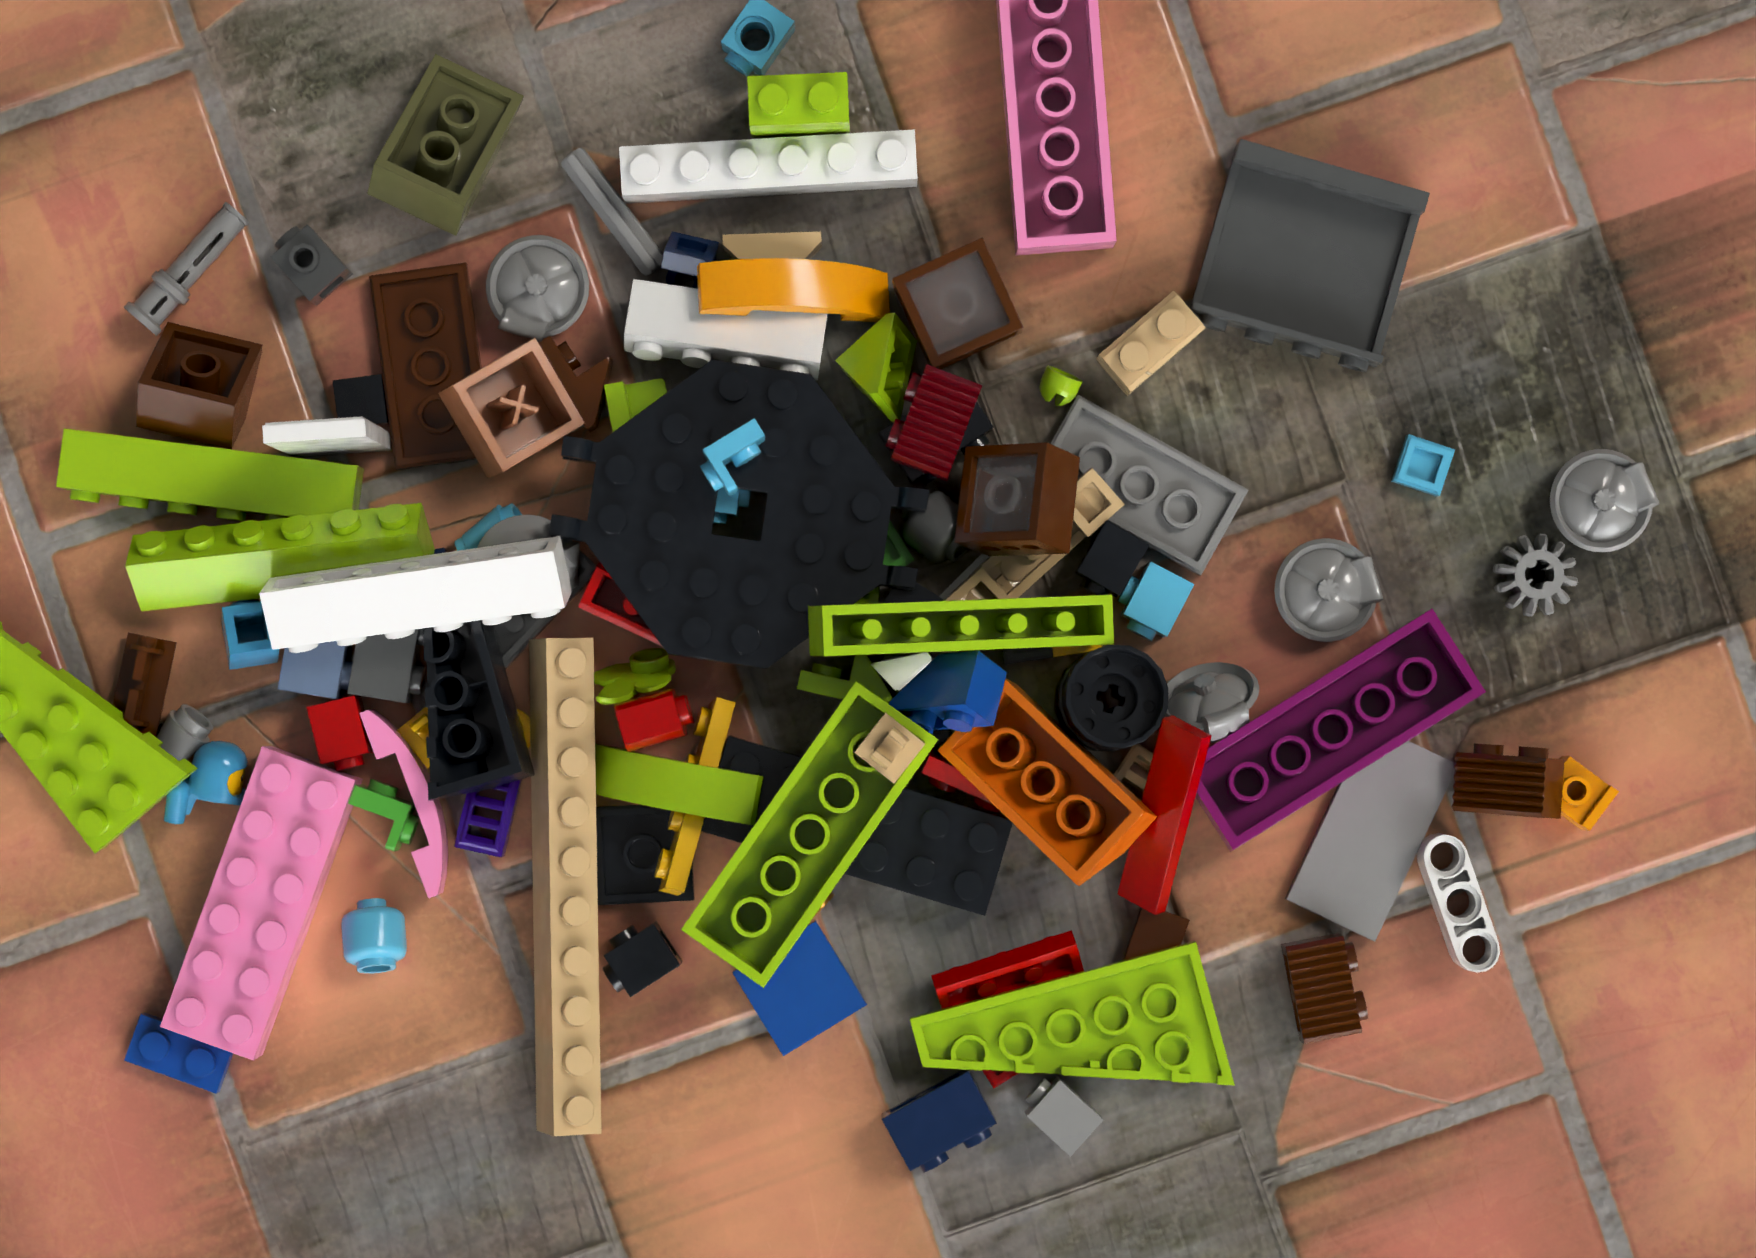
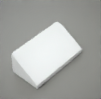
[871,652,933,691]

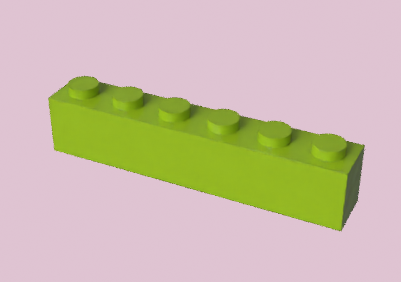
[56,428,364,522]
[125,503,435,611]
[808,595,1114,656]

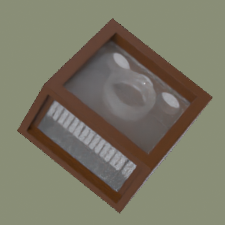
[892,237,1024,370]
[954,442,1080,556]

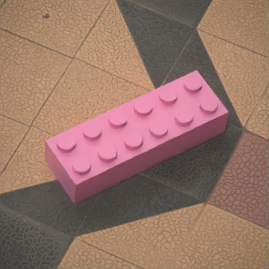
[996,0,1117,256]
[160,746,363,1060]

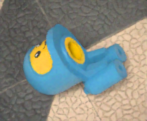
[164,741,248,824]

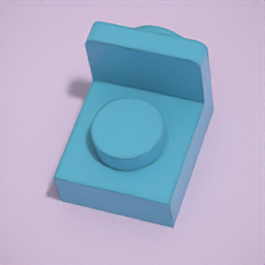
[700,418,765,497]

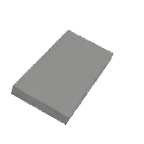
[1051,395,1249,576]
[1285,741,1456,942]

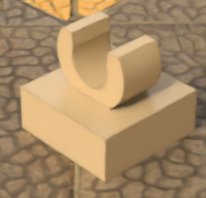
[854,712,925,783]

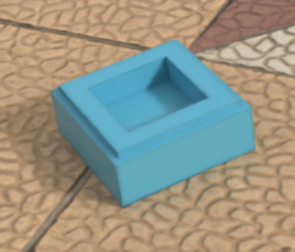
[1391,434,1455,497]

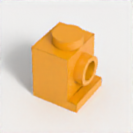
[1552,755,1619,831]

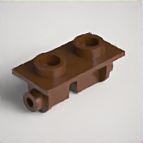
[113,632,177,737]

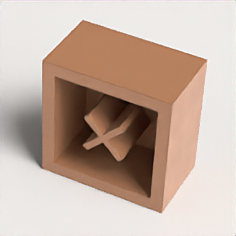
[438,338,585,478]

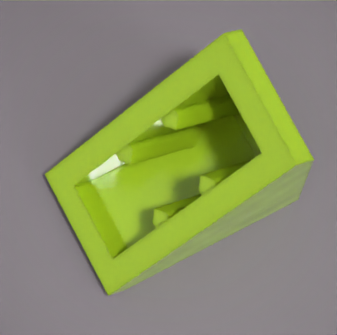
[835,312,917,422]

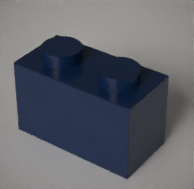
[881,1070,997,1172]

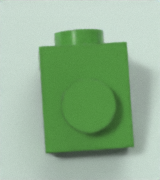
[348,779,420,852]

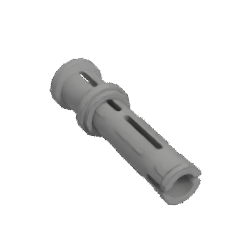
[124,202,250,336]

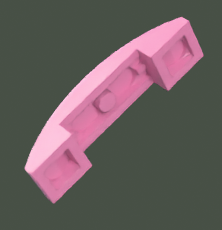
[359,710,448,898]

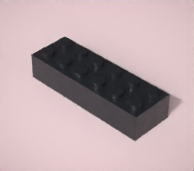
[701,735,1013,916]

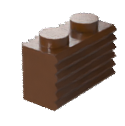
[1452,743,1564,819]
[1281,933,1368,1044]

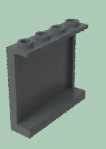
[1190,139,1430,372]

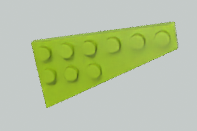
[0,622,198,854]
[910,941,1235,1086]

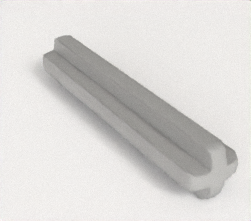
[561,148,663,276]

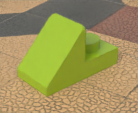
[797,655,893,704]

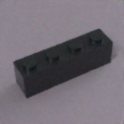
[423,620,535,801]

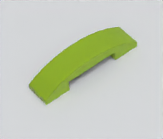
[595,743,763,825]

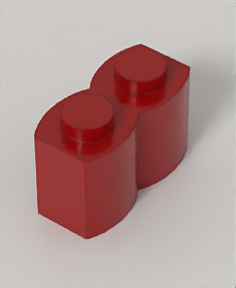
[614,688,695,752]

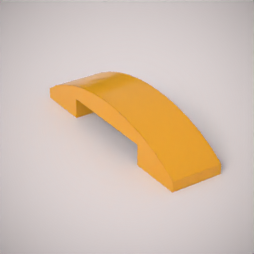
[697,258,890,322]

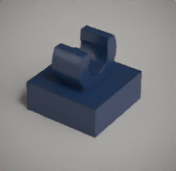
[661,231,719,289]

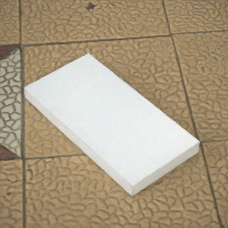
[262,416,392,457]

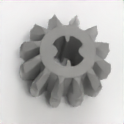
[1493,534,1578,617]

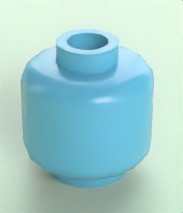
[341,898,407,974]

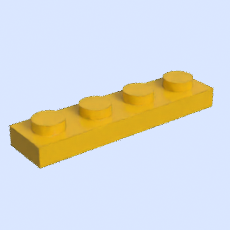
[655,697,736,896]

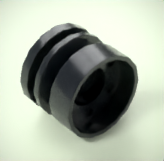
[1054,644,1169,752]

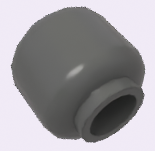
[902,491,969,564]

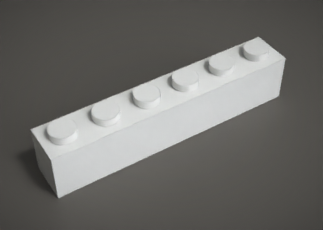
[619,129,918,204]
[259,536,572,653]

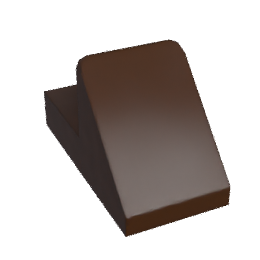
[539,336,613,432]

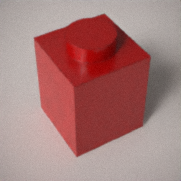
[307,695,374,771]

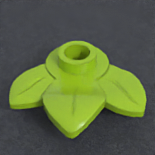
[594,648,676,705]

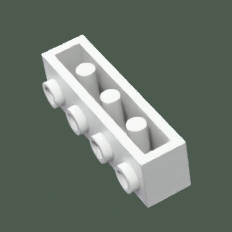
[624,279,828,380]

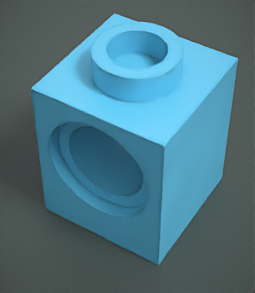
[721,0,796,76]

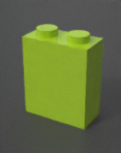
[747,72,850,139]

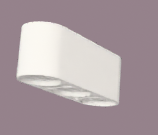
[1416,833,1500,973]

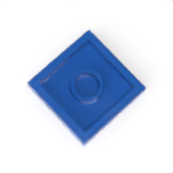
[732,920,867,1056]

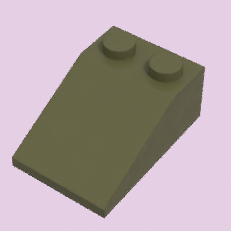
[367,54,524,236]

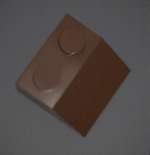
[136,322,263,450]

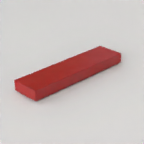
[1117,715,1212,915]

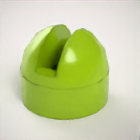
[1040,365,1083,406]

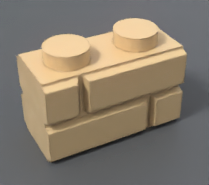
[1096,291,1206,396]

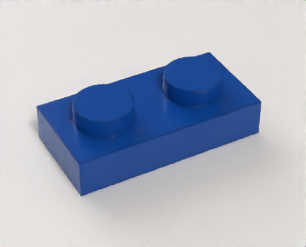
[124,1012,233,1094]

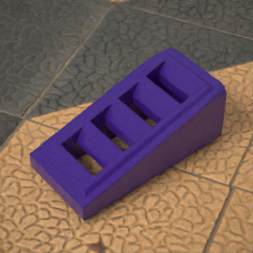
[454,779,522,857]

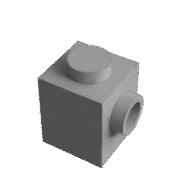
[1024,1075,1104,1157]

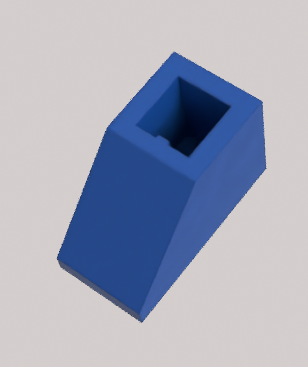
[889,650,1007,734]

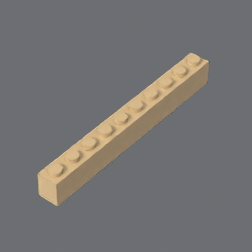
[529,638,601,1136]

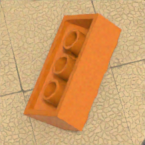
[937,679,1157,886]

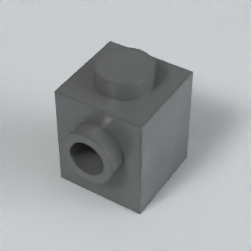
[271,224,353,306]

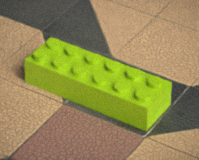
[681,681,939,988]

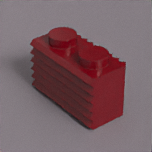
[886,364,982,481]

